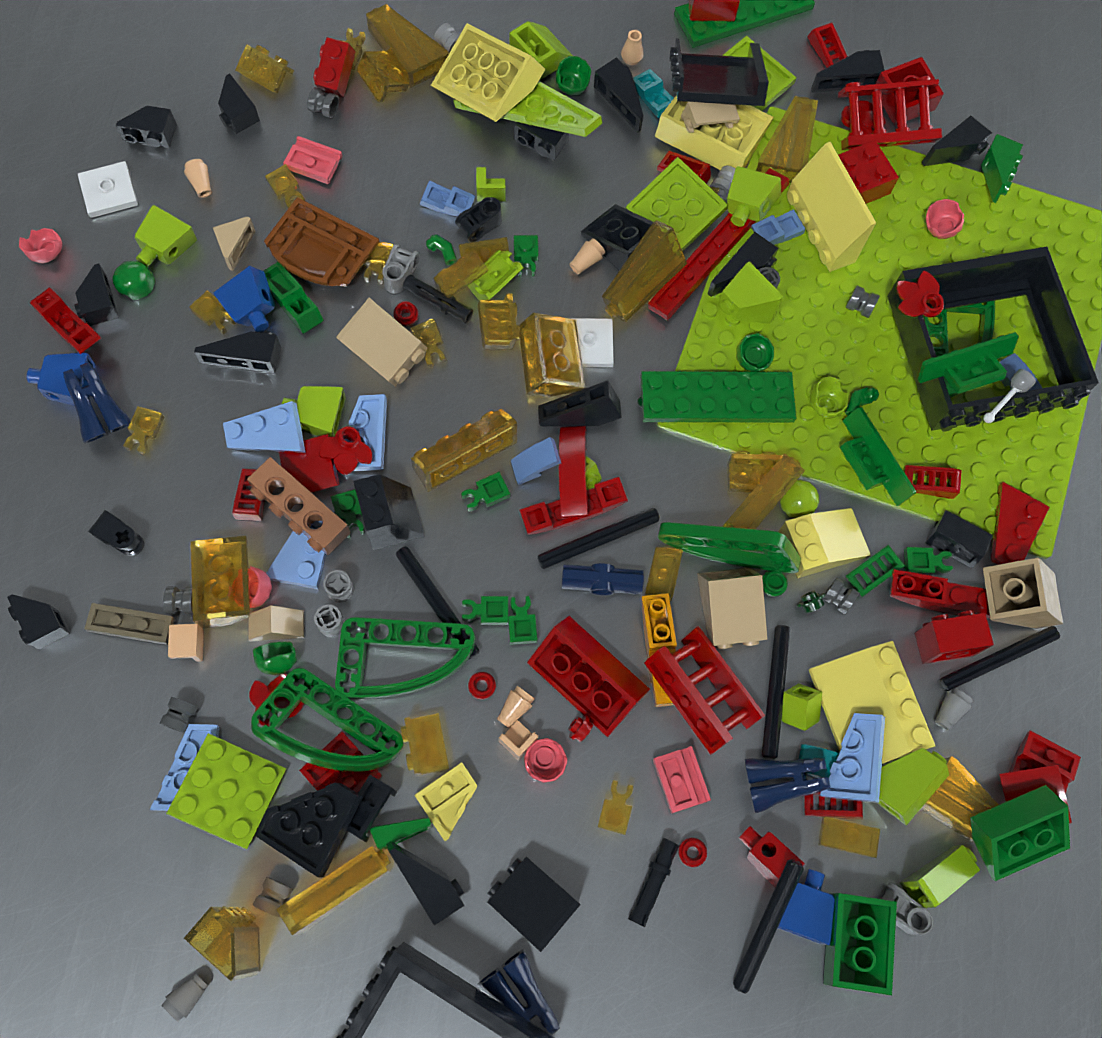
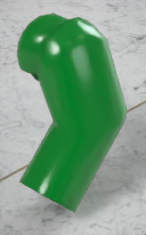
[426,234,457,266]
[845,387,879,416]

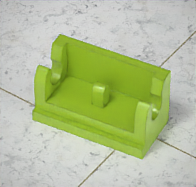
[464,250,524,301]

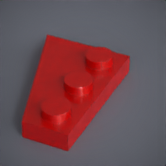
[991,482,1050,565]

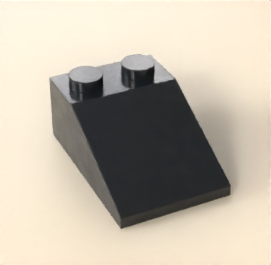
[581,204,670,278]

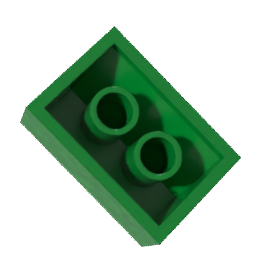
[970,785,1070,881]
[823,893,897,996]

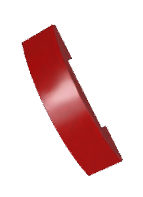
[29,287,101,354]
[559,426,588,519]
[520,477,628,535]

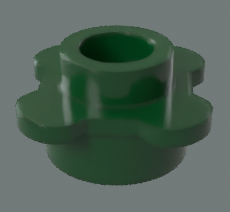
[796,590,826,613]

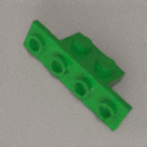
[917,332,1019,394]
[840,407,916,506]

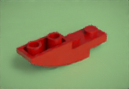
[890,569,990,619]

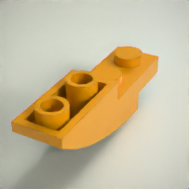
[641,593,677,707]

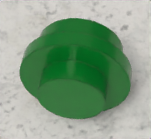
[762,571,788,597]

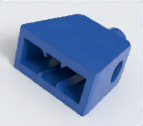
[213,266,275,332]
[27,353,96,406]
[778,869,835,945]

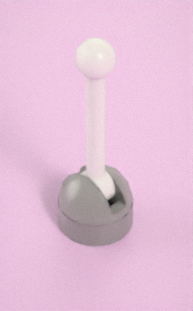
[983,369,1036,423]

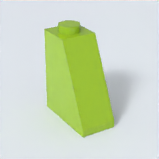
[877,748,950,826]
[899,845,980,908]

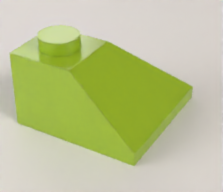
[719,261,784,323]

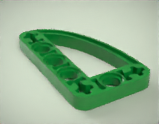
[923,301,995,398]
[657,522,801,573]
[335,617,476,699]
[251,668,403,772]

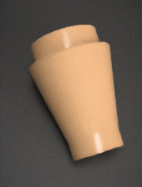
[621,30,644,65]
[184,159,212,198]
[569,238,605,275]
[497,686,535,728]

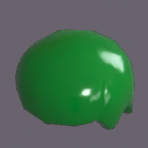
[556,56,592,95]
[112,260,156,300]
[736,333,774,372]
[253,641,297,675]

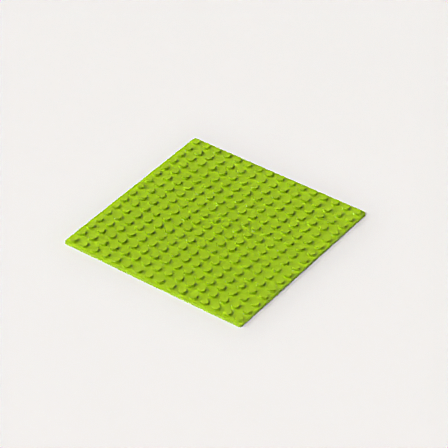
[657,107,1102,559]

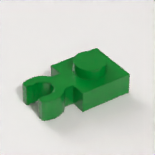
[514,235,538,277]
[461,472,511,511]
[330,489,365,539]
[904,547,953,576]
[462,596,508,625]
[508,596,537,645]

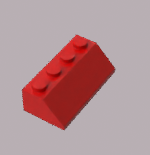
[527,616,650,737]

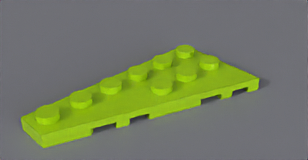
[453,81,602,137]

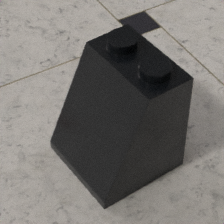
[353,474,425,550]
[487,856,581,952]

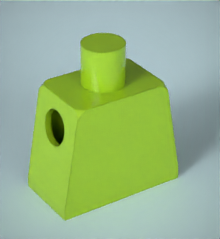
[727,166,781,227]
[135,205,197,267]
[282,386,346,437]

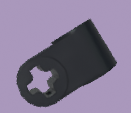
[455,197,502,242]
[88,510,144,556]

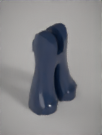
[63,362,133,444]
[745,758,831,813]
[477,949,560,1035]

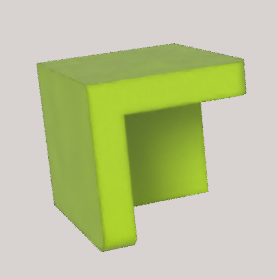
[476,167,506,202]
[782,683,822,731]

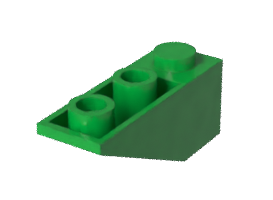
[981,134,1023,203]

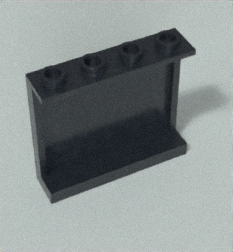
[669,38,769,106]

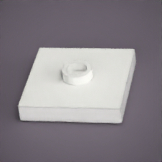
[77,161,138,218]
[562,318,614,367]

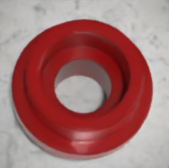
[393,301,418,326]
[468,672,496,700]
[568,715,593,742]
[678,838,707,867]

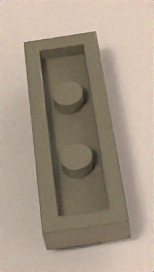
[84,603,175,645]

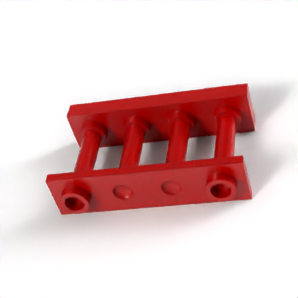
[838,76,942,150]
[644,626,765,755]

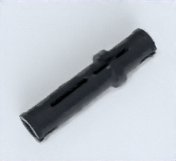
[403,274,473,324]
[628,838,680,927]

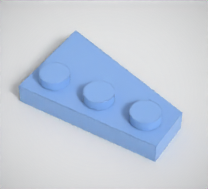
[223,401,306,453]
[266,511,335,589]

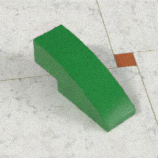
[263,262,324,334]

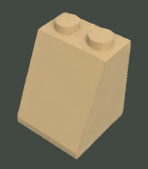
[336,298,428,387]
[983,558,1063,628]
[697,567,767,649]

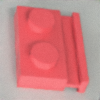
[283,136,343,184]
[653,746,711,814]

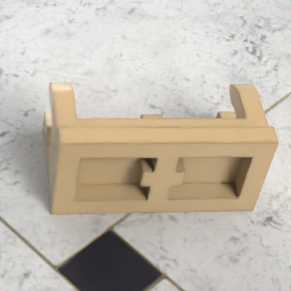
[681,102,740,133]

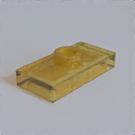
[818,816,880,858]

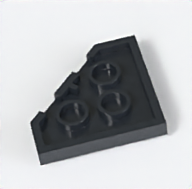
[254,782,363,877]

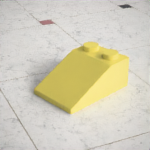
[779,508,871,579]

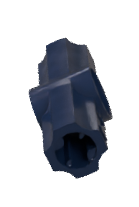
[562,563,644,596]

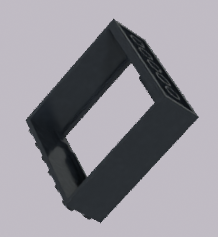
[887,246,1099,432]
[337,942,554,1038]

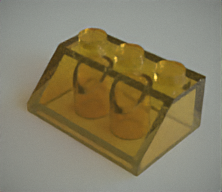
[518,312,586,398]
[191,536,250,628]

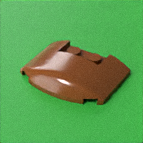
[264,197,380,287]

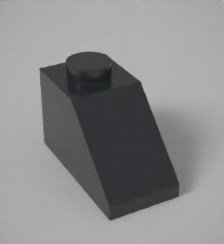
[218,73,260,134]
[74,263,119,326]

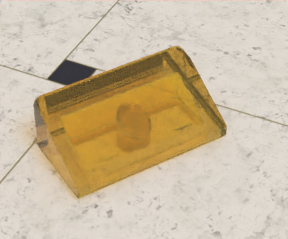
[458,237,510,269]
[644,547,683,603]

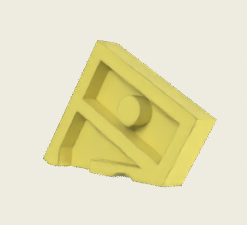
[414,762,477,841]

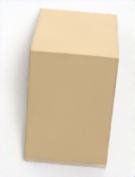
[213,217,256,271]
[249,605,304,641]

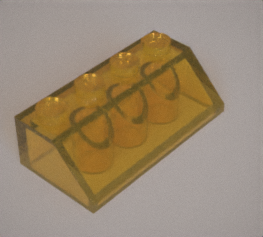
[411,409,517,492]
[184,906,261,981]

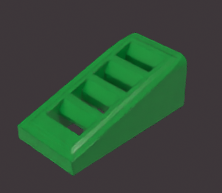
[845,545,905,597]
[370,818,433,851]

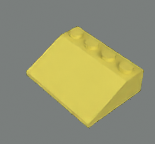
[431,23,545,122]
[655,95,774,170]
[787,142,876,272]
[809,641,936,764]

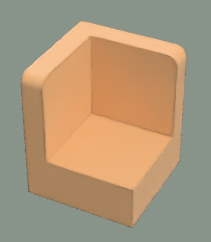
[168,624,204,662]
[498,720,538,761]

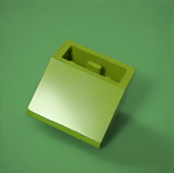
[509,21,573,81]

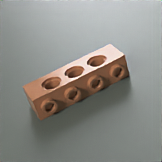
[247,457,351,555]

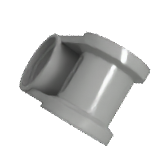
[382,244,420,294]
[882,883,933,935]

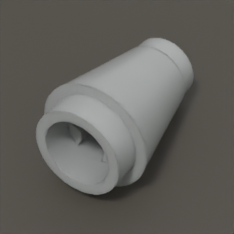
[935,688,973,730]
[161,974,208,1022]

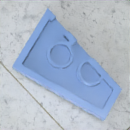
[336,394,387,472]
[819,713,885,803]
[150,724,220,811]

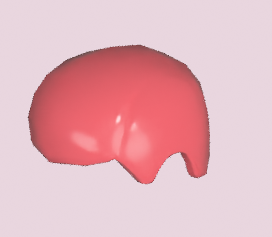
[926,199,965,239]
[19,228,63,264]
[233,566,272,608]
[524,738,567,783]

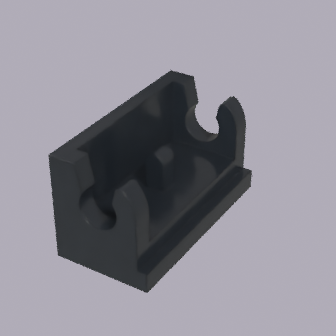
[925,510,993,568]
[347,775,397,843]

